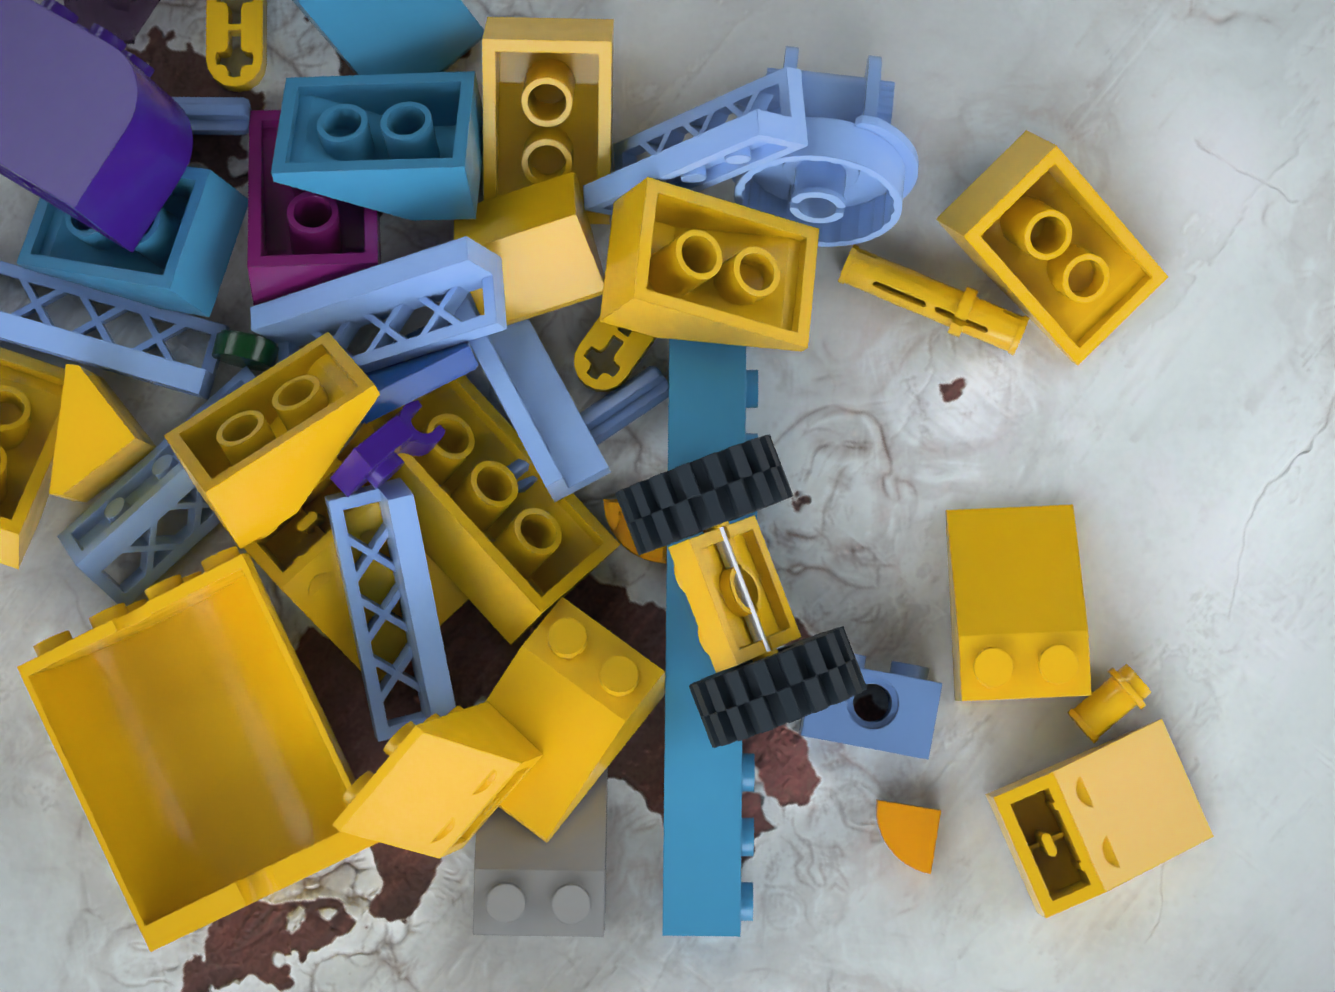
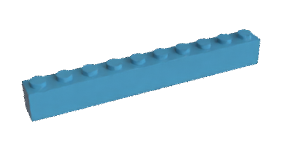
[662,339,758,937]

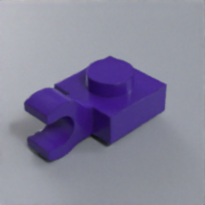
[330,400,445,497]

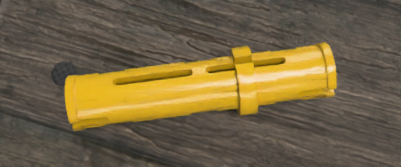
[838,244,1030,356]

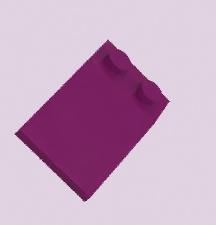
[247,110,381,306]

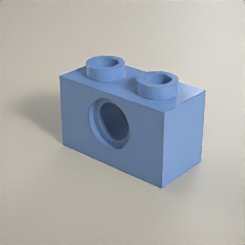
[799,654,942,760]

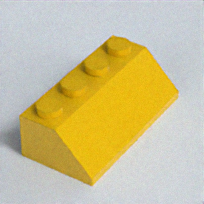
[338,375,621,645]

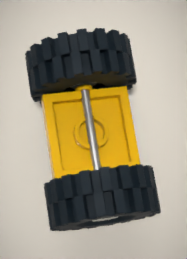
[615,434,867,748]

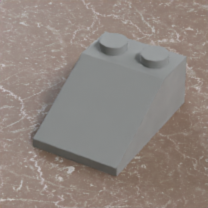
[473,767,608,937]

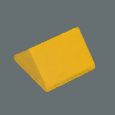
[454,171,605,325]
[49,364,156,503]

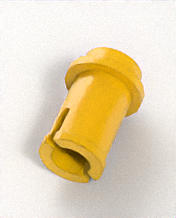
[1067,664,1152,744]

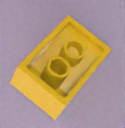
[482,17,614,225]
[936,130,1168,365]
[600,177,819,352]
[164,332,380,549]
[0,347,65,569]
[945,504,1092,701]
[485,597,665,843]

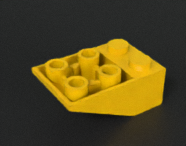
[243,456,469,681]
[332,701,543,859]
[985,718,1214,918]

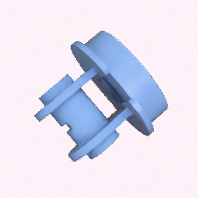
[732,46,919,247]

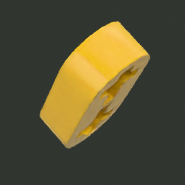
[206,0,267,92]
[574,316,657,393]

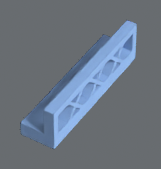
[583,66,808,215]
[250,236,507,373]
[0,261,230,400]
[454,292,611,502]
[57,366,257,606]
[325,478,456,742]

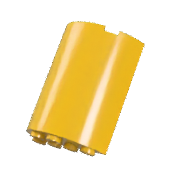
[17,546,379,952]

